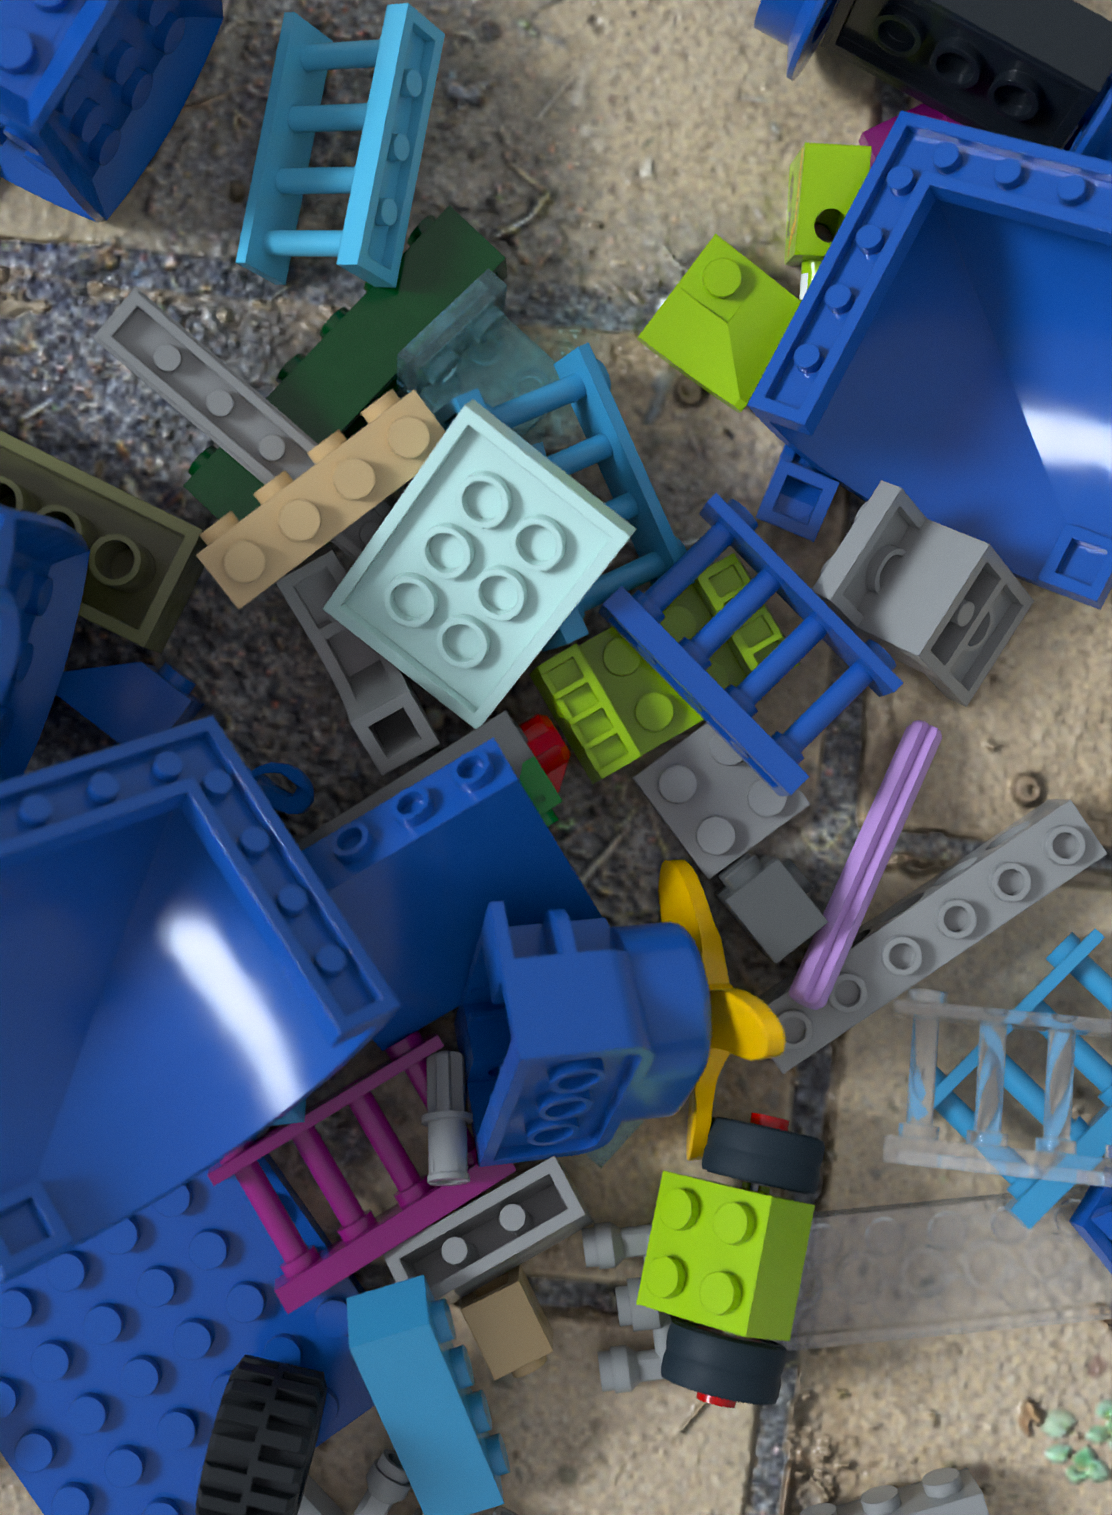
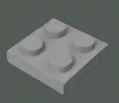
[632,722,810,880]

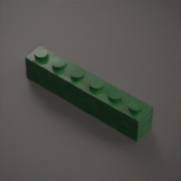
[183,205,507,521]

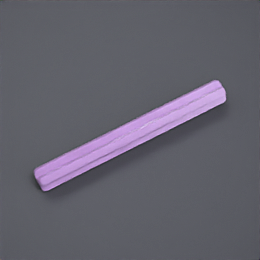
[789,720,942,1010]

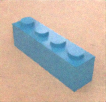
[346,1274,510,1515]

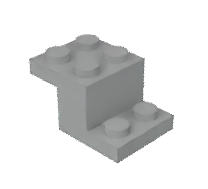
[812,480,1034,707]

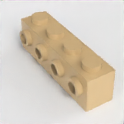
[196,388,445,609]

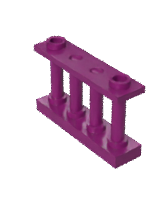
[207,1030,517,1314]

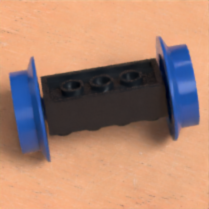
[754,0,1112,162]

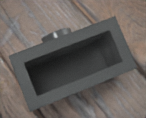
[714,853,828,964]

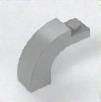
[275,544,440,776]

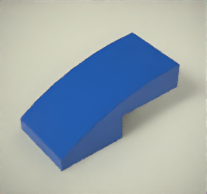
[755,444,840,542]

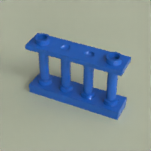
[598,493,903,797]

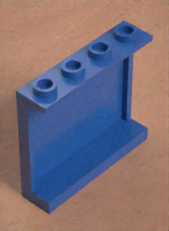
[301,737,603,1051]

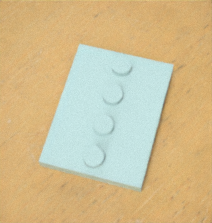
[323,399,636,729]

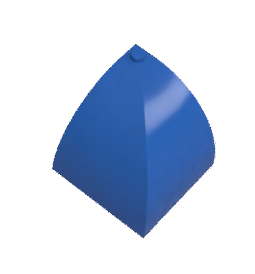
[747,110,1112,610]
[0,715,401,1286]

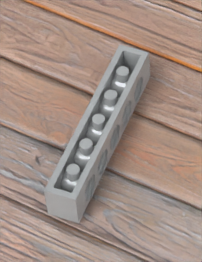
[757,799,1107,1074]

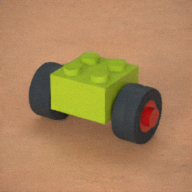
[636,1112,825,1408]

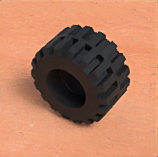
[195,1354,327,1515]

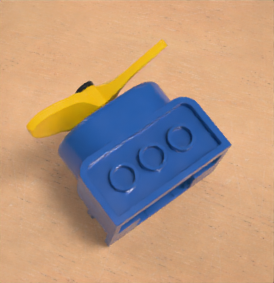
[454,859,785,1167]

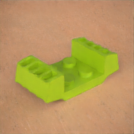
[529,553,801,784]

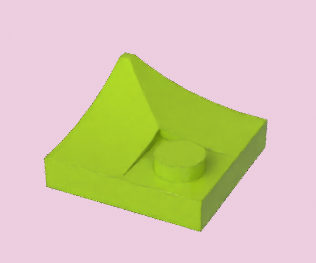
[637,233,801,413]

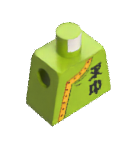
[784,143,872,301]

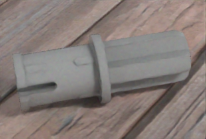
[421,1051,473,1186]

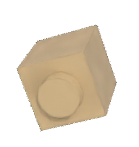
[460,1264,553,1380]

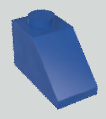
[56,661,204,744]

